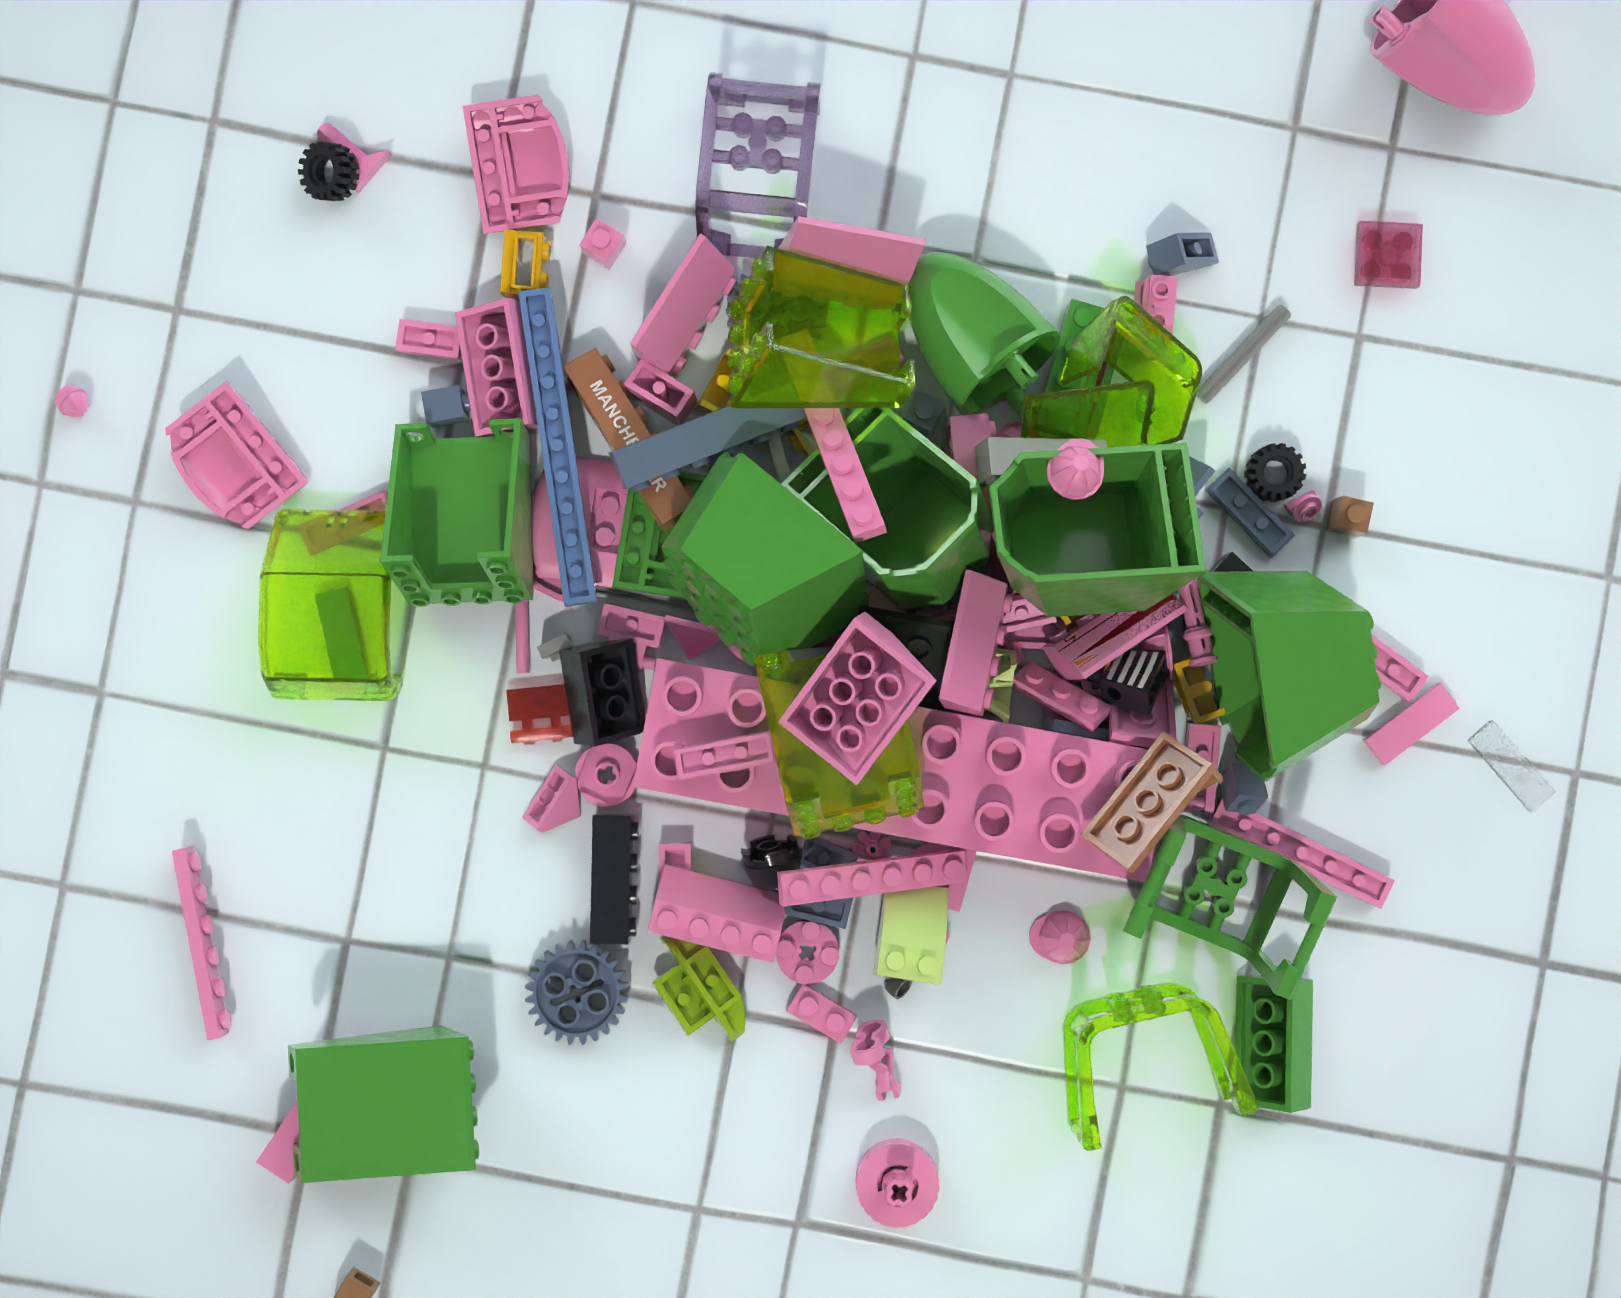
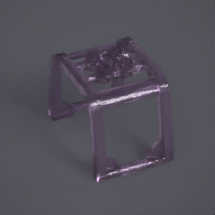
[695,72,821,261]

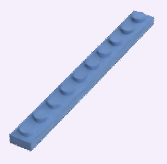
[518,287,597,607]

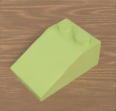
[873,886,949,984]

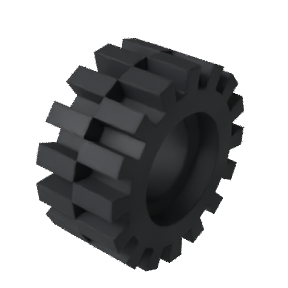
[298,141,360,201]
[1244,443,1307,502]

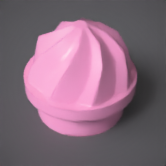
[55,385,90,417]

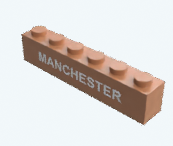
[563,348,695,532]

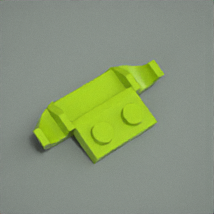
[651,935,745,1043]

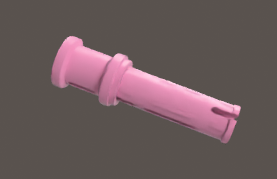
[1178,579,1219,667]

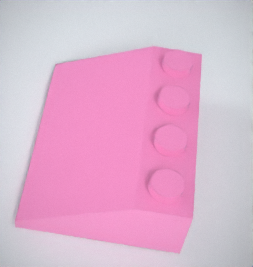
[772,216,925,311]
[630,233,738,377]
[778,612,937,785]

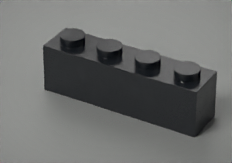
[590,814,639,945]

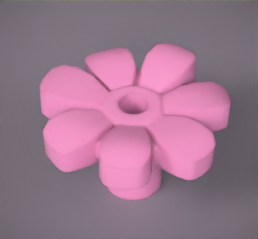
[851,830,891,862]

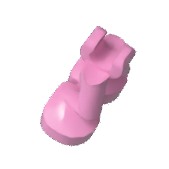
[850,1020,901,1101]

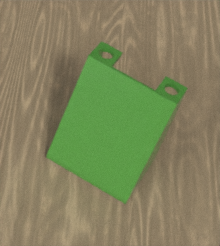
[380,418,534,607]
[288,1025,479,1183]

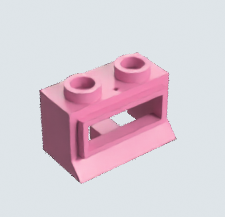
[1130,274,1178,347]

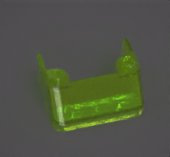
[1059,296,1202,445]

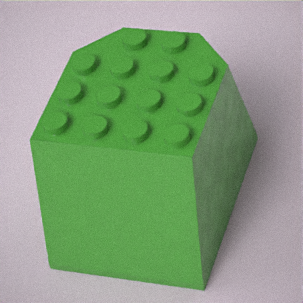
[781,394,992,610]
[989,443,1206,617]
[662,453,868,672]
[1197,571,1381,782]

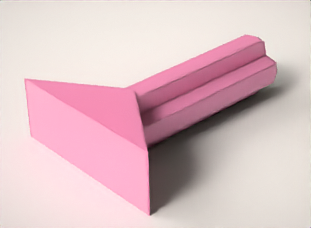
[316,122,392,194]

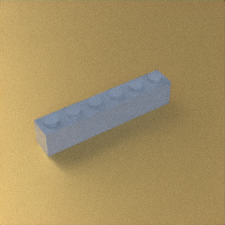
[609,381,806,493]

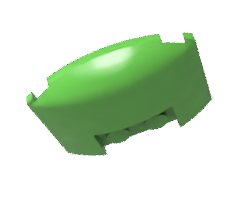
[612,472,707,599]

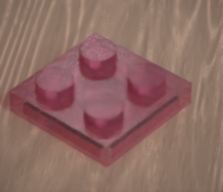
[1354,220,1423,289]

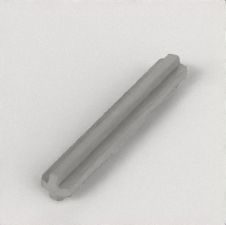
[1195,305,1291,404]

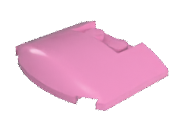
[462,95,569,234]
[165,381,309,529]
[531,457,628,589]

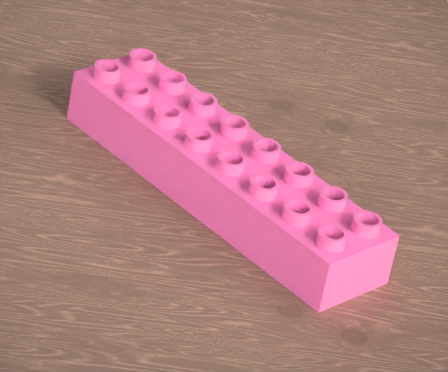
[633,658,1155,882]

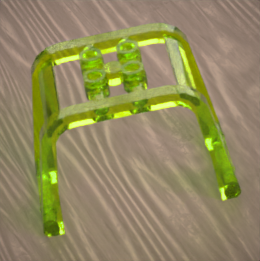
[1062,983,1258,1151]

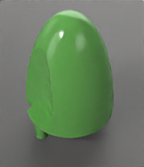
[905,252,1060,421]

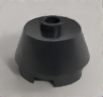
[740,834,803,890]

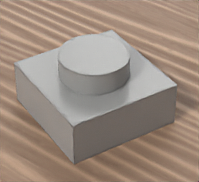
[537,634,574,662]

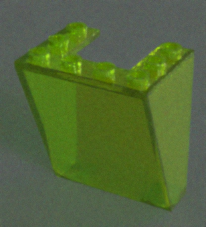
[727,245,915,408]
[754,649,924,839]

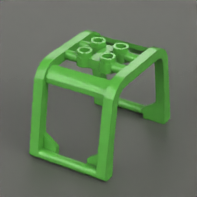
[1123,814,1337,1000]

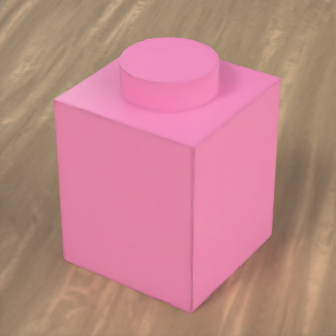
[579,218,626,270]

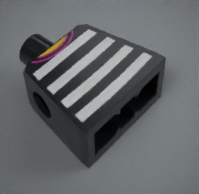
[1087,649,1168,715]

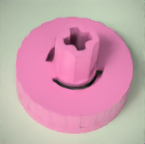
[855,1138,939,1228]

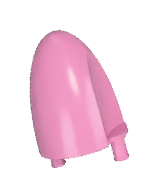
[1369,0,1535,115]

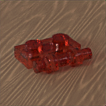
[506,684,573,745]

